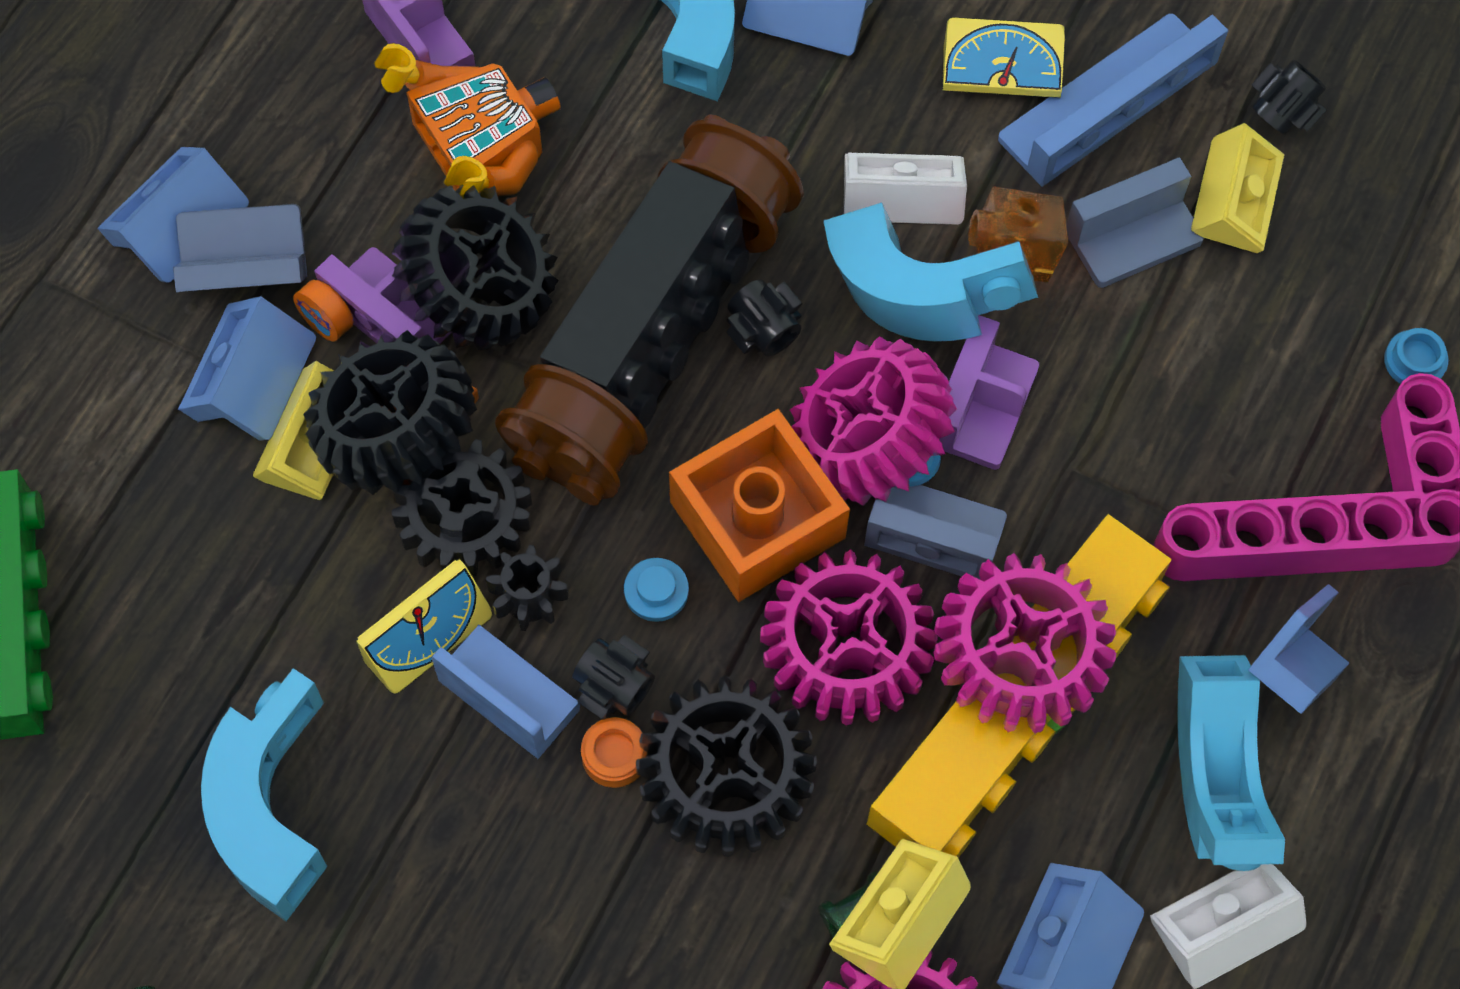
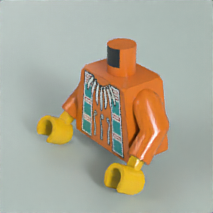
[374,43,561,198]

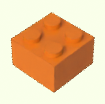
[669,409,850,602]

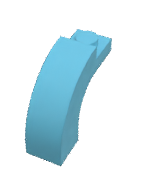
[661,0,735,101]
[824,202,1038,341]
[1178,655,1285,871]
[201,668,327,921]

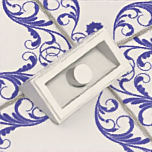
[844,153,967,225]
[1150,864,1307,989]

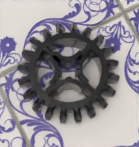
[391,185,559,351]
[303,330,477,495]
[636,675,817,857]

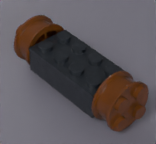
[495,114,804,505]

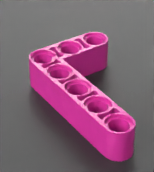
[1153,373,1460,581]

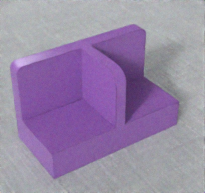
[362,0,475,66]
[314,247,452,344]
[939,315,1039,470]

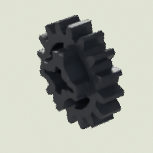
[392,439,532,577]

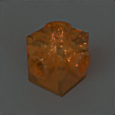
[968,186,1069,283]

